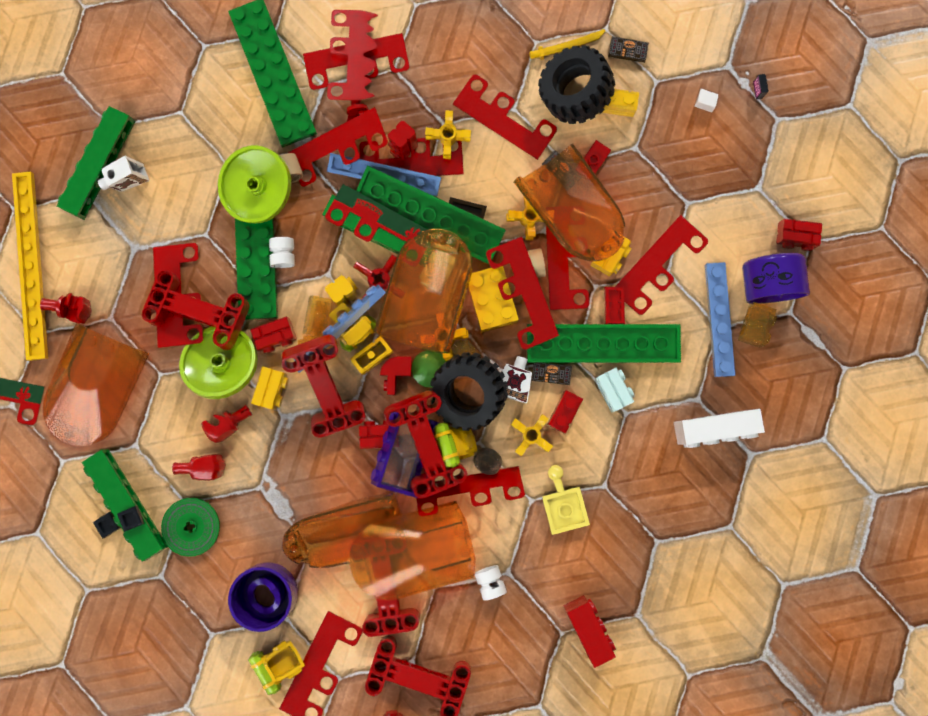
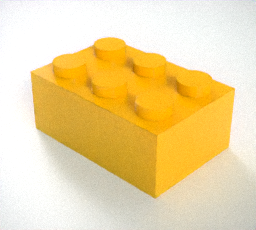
[466,266,519,333]

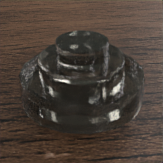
[473,448,502,475]

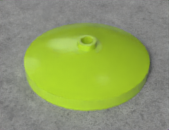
[218,145,291,224]
[179,327,258,399]

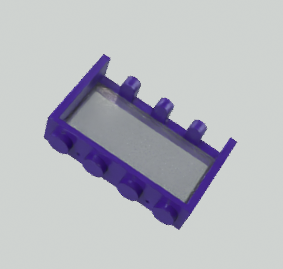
[371,412,440,498]

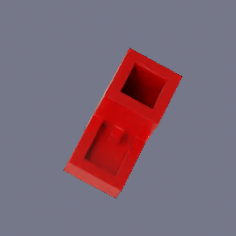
[380,356,412,396]

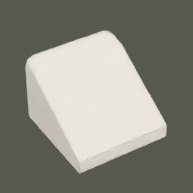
[694,89,718,112]

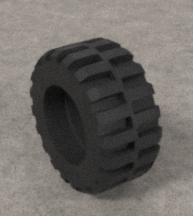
[538,46,615,124]
[430,352,508,431]

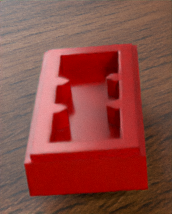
[576,140,611,182]
[604,287,625,324]

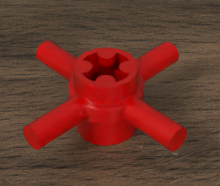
[353,254,405,300]

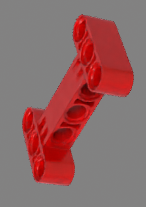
[141,270,250,350]
[282,334,366,438]
[383,390,468,499]
[350,531,420,637]
[365,635,471,716]

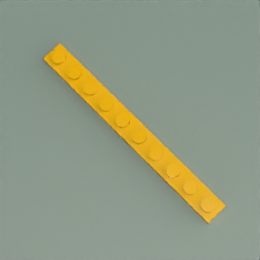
[12,171,48,361]

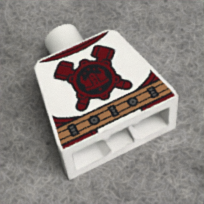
[98,156,149,191]
[503,356,532,404]

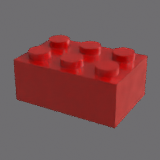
[563,595,616,668]

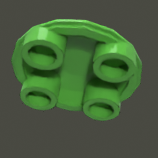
[411,350,447,388]

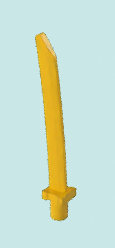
[529,29,605,60]

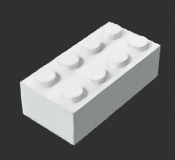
[674,409,765,448]

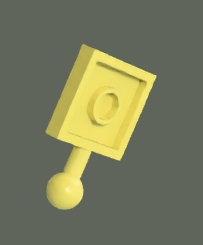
[542,465,590,535]

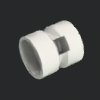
[269,237,295,268]
[474,565,507,600]

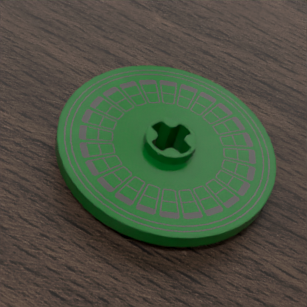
[161,498,220,557]

